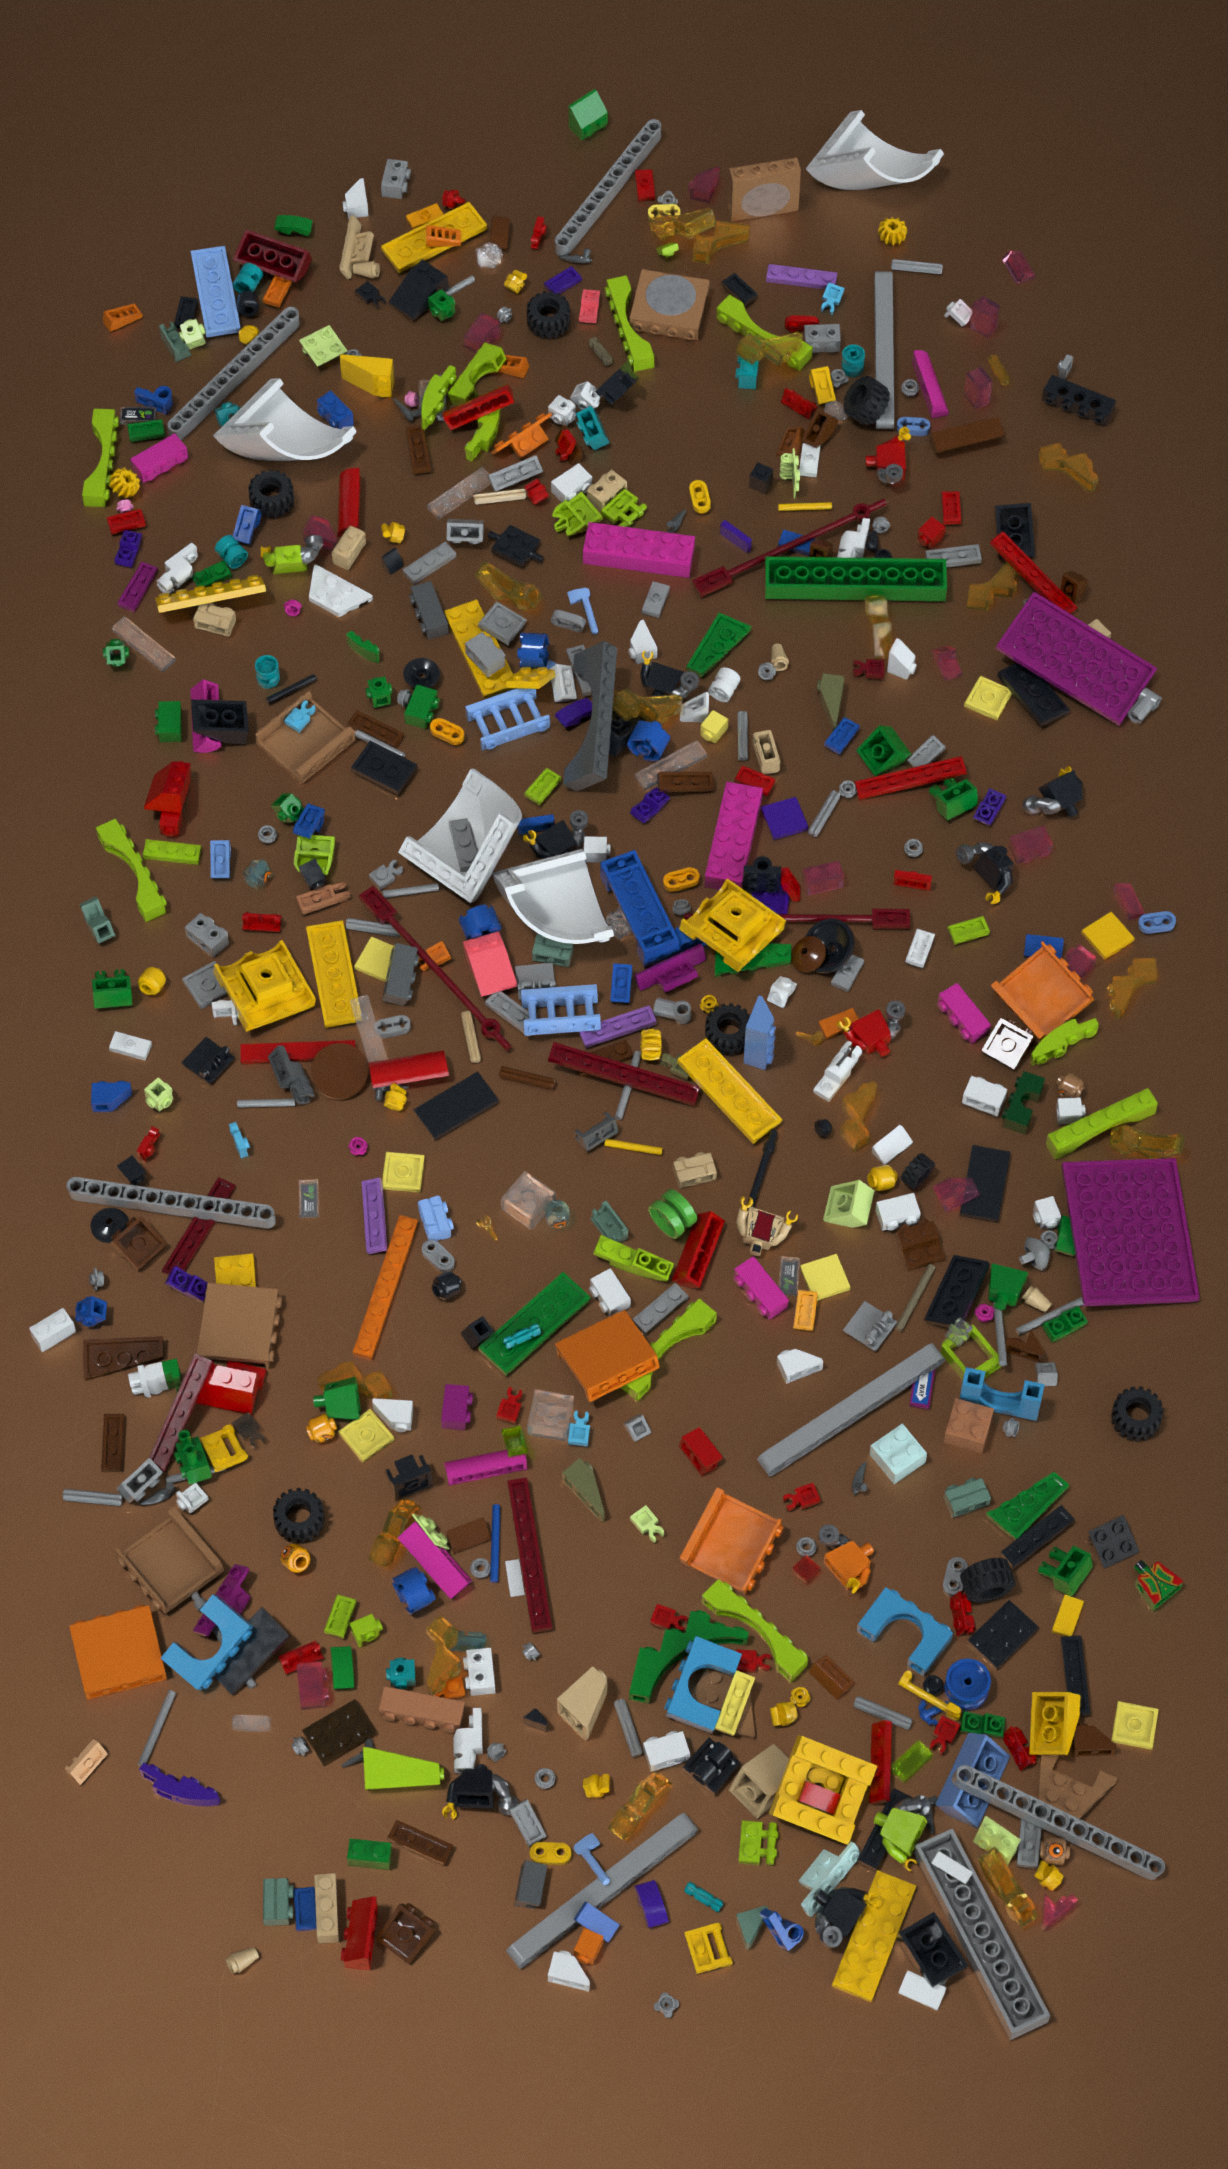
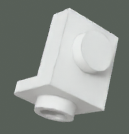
[767,976,797,1008]
[212,1000,238,1025]
[176,1483,209,1514]

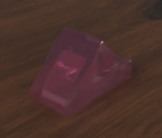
[931,645,962,681]
[1041,1894,1078,1931]

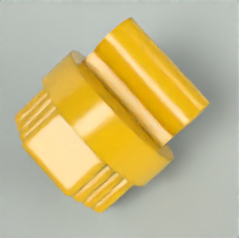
[504,270,527,294]
[238,325,260,345]
[381,522,405,543]
[384,1083,407,1111]
[770,1702,798,1726]
[583,1774,610,1798]
[1035,1861,1064,1891]

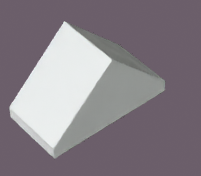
[680,692,709,722]

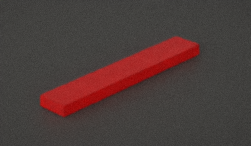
[989,531,1078,614]
[854,756,967,800]
[240,1040,355,1064]

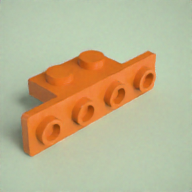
[491,412,552,459]

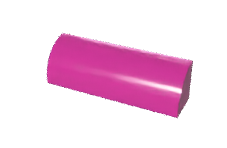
[912,350,949,419]
[191,679,221,753]
[444,1447,527,1486]
[398,1521,472,1599]

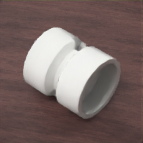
[708,667,740,702]

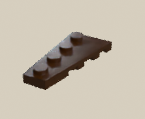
[83,1336,164,1380]

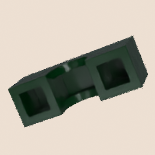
[1002,1071,1045,1135]

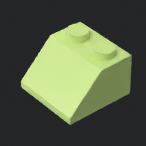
[823,1180,875,1228]

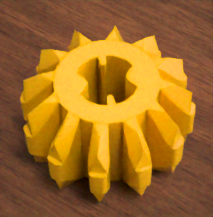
[878,217,907,246]
[109,467,140,499]
[640,1029,662,1061]

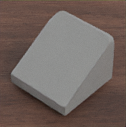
[1035,1362,1058,1386]
[623,1414,652,1442]

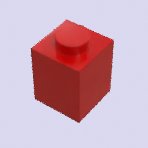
[917,517,946,550]
[159,811,183,837]

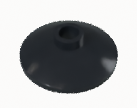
[403,658,440,689]
[90,1208,129,1244]

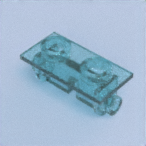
[444,1630,486,1651]

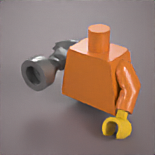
[819,1525,874,1594]

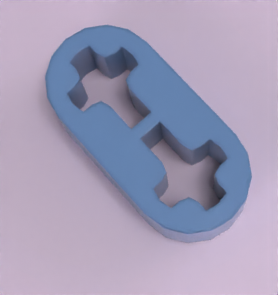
[896,417,930,436]

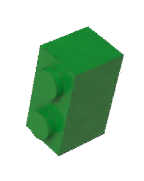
[404,685,440,730]
[155,701,182,743]
[347,1838,392,1871]

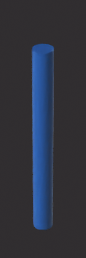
[490,1504,500,1583]

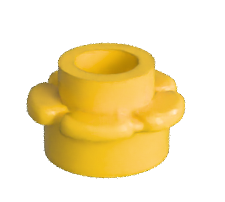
[700,995,719,1013]
[790,1687,810,1707]

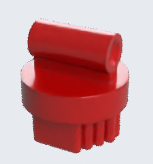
[442,190,466,210]
[524,478,549,505]

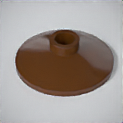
[791,936,826,972]

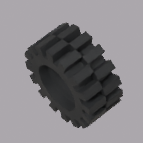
[900,1153,935,1190]

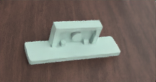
[799,1842,861,1917]

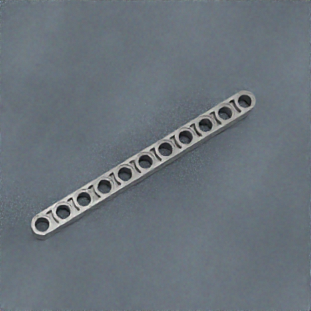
[555,119,661,256]
[874,271,894,429]
[168,307,300,440]
[66,1177,276,1228]
[757,1343,945,1476]
[952,1765,1165,1880]
[506,1813,698,1969]

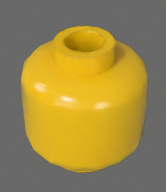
[138,967,166,995]
[867,1165,898,1191]

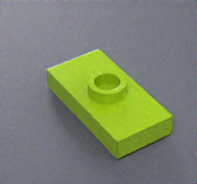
[524,767,561,805]
[948,916,990,945]
[324,1594,357,1639]

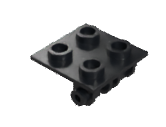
[181,1037,235,1084]
[1087,1515,1140,1569]

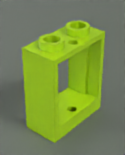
[940,1325,1001,1380]

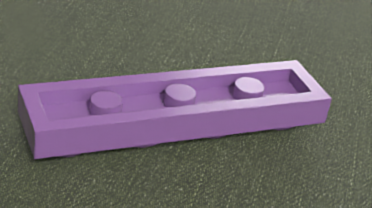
[766,264,837,290]
[578,1005,656,1048]
[361,1177,387,1254]

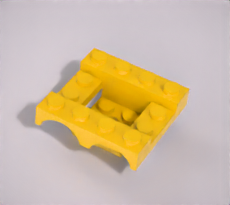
[679,878,786,972]
[213,940,316,1032]
[769,1735,877,1845]

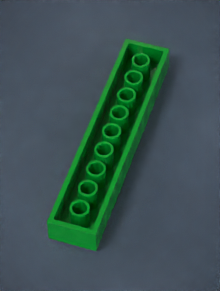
[765,557,947,601]

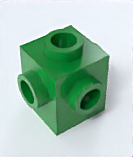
[428,289,456,322]
[103,639,129,666]
[365,676,393,708]
[271,793,304,822]

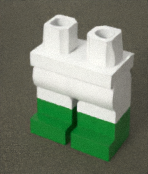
[128,1358,183,1398]

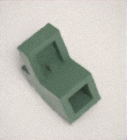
[79,896,115,944]

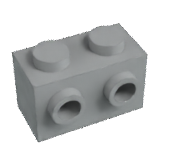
[381,159,411,199]
[804,324,841,353]
[447,519,484,544]
[465,632,505,677]
[185,913,229,958]
[116,1458,163,1503]

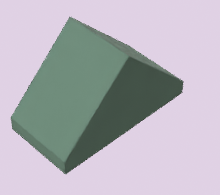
[736,1905,769,1950]

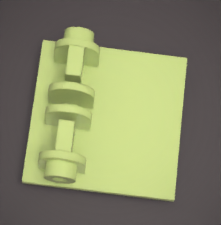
[299,325,347,367]
[780,448,800,499]
[412,1514,451,1550]
[973,1816,1021,1866]

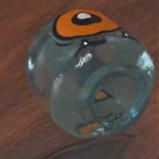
[243,859,271,888]
[545,1200,570,1228]

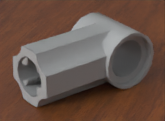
[1127,688,1162,723]
[653,998,691,1025]

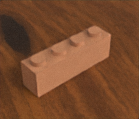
[379,1686,465,1733]

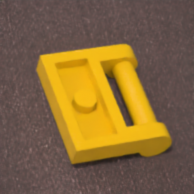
[199,1424,248,1473]
[684,1923,733,1974]

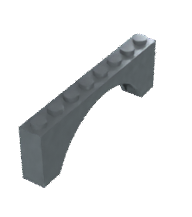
[563,641,617,792]

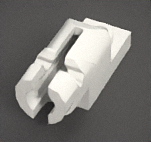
[837,518,870,558]
[156,543,198,595]
[813,1041,862,1102]
[453,1708,483,1775]

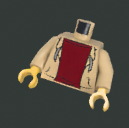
[736,1196,798,1256]

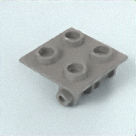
[515,963,556,1000]
[843,1301,897,1352]

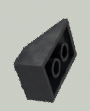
[388,260,449,321]
[994,503,1035,560]
[191,699,249,744]
[609,700,649,757]
[897,1912,968,1988]

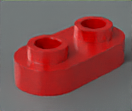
[785,315,819,332]

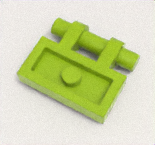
[601,488,647,527]
[738,1820,779,1865]

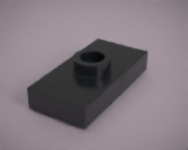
[722,273,758,307]
[174,296,198,329]

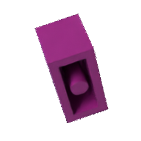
[441,1384,473,1430]

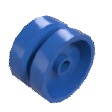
[944,1658,991,1711]

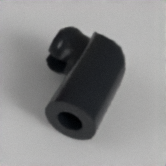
[866,531,879,552]

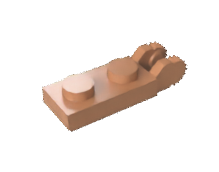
[296,882,351,915]

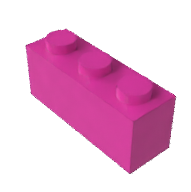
[130,433,188,483]
[937,983,991,1044]
[733,1256,789,1320]

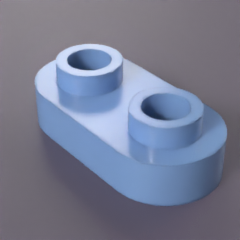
[1138,911,1176,934]

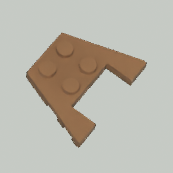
[676,1668,755,1740]
[1038,1755,1117,1819]

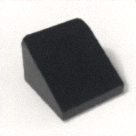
[382,547,404,575]
[523,1709,548,1732]

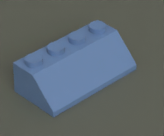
[744,996,776,1070]
[935,1733,1010,1828]

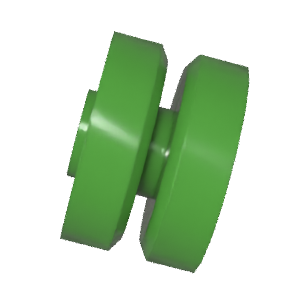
[648,1189,697,1239]

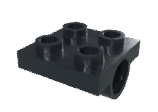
[743,856,781,893]
[682,1737,741,1796]

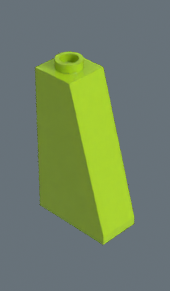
[363,1747,444,1790]

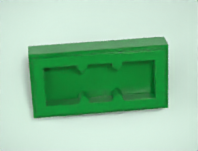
[127,419,165,442]

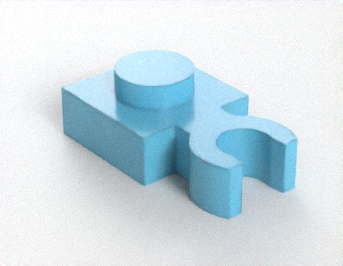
[821,282,845,315]
[284,700,316,733]
[229,1122,250,1158]
[568,1411,590,1447]

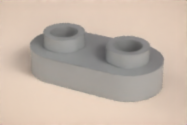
[421,1240,455,1273]
[942,1557,968,1597]

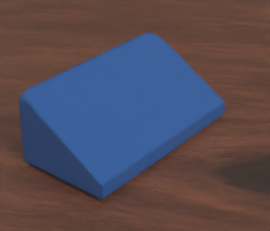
[1024,934,1064,959]

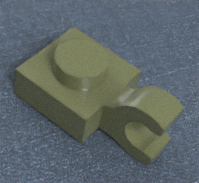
[660,1053,689,1080]

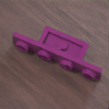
[635,944,706,992]
[193,1564,251,1636]

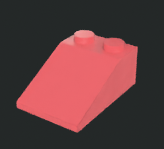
[463,931,517,997]

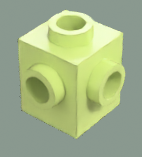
[179,319,206,349]
[144,1078,173,1112]

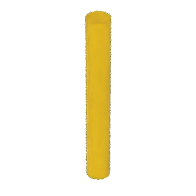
[778,502,832,511]
[604,1139,663,1155]

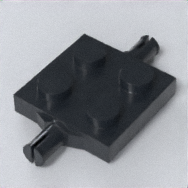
[488,525,544,568]

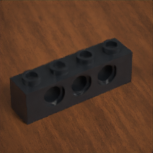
[1042,375,1116,426]

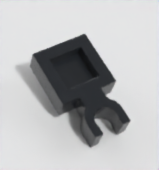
[355,281,386,310]

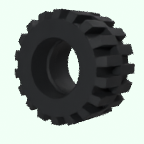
[527,291,570,339]
[843,376,890,425]
[248,470,294,519]
[705,1003,750,1056]
[1111,1386,1163,1442]
[273,1488,325,1544]
[960,1558,1016,1603]

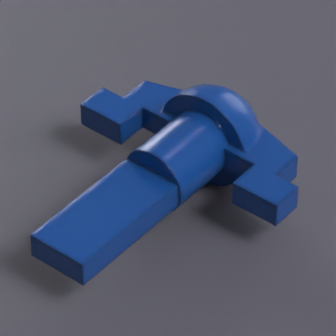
[918,1700,948,1726]

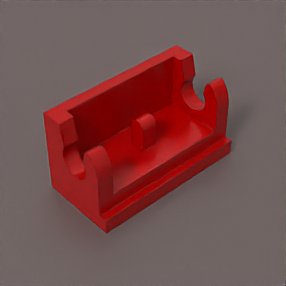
[679,1427,723,1477]

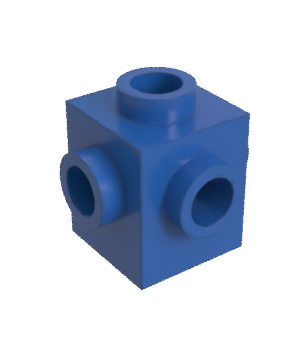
[75,1296,107,1327]

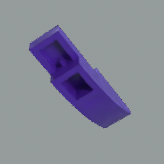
[139,1763,220,1806]

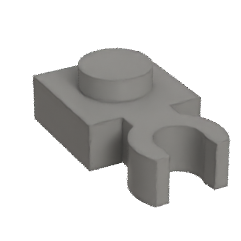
[369,860,403,891]

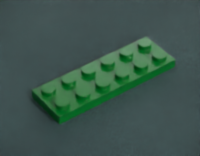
[478,1272,591,1376]

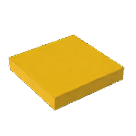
[1081,911,1135,960]

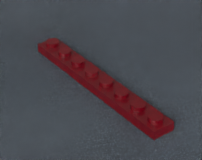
[548,1042,700,1106]
[507,1477,552,1633]

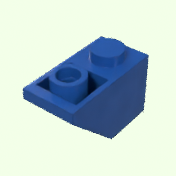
[91,1081,132,1112]

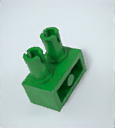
[929,778,978,820]
[92,969,132,1009]
[174,1430,212,1485]
[1038,1545,1093,1597]

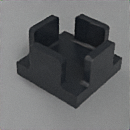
[595,361,640,405]
[385,1455,432,1501]

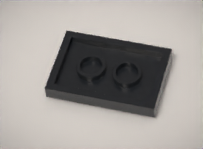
[351,741,418,795]
[967,1600,1039,1671]

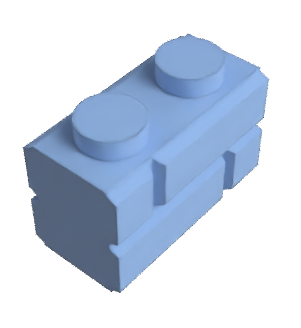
[418,1196,454,1241]

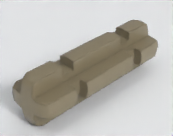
[589,337,613,366]

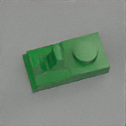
[192,560,232,587]

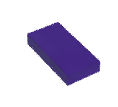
[544,266,582,294]
[720,520,752,553]

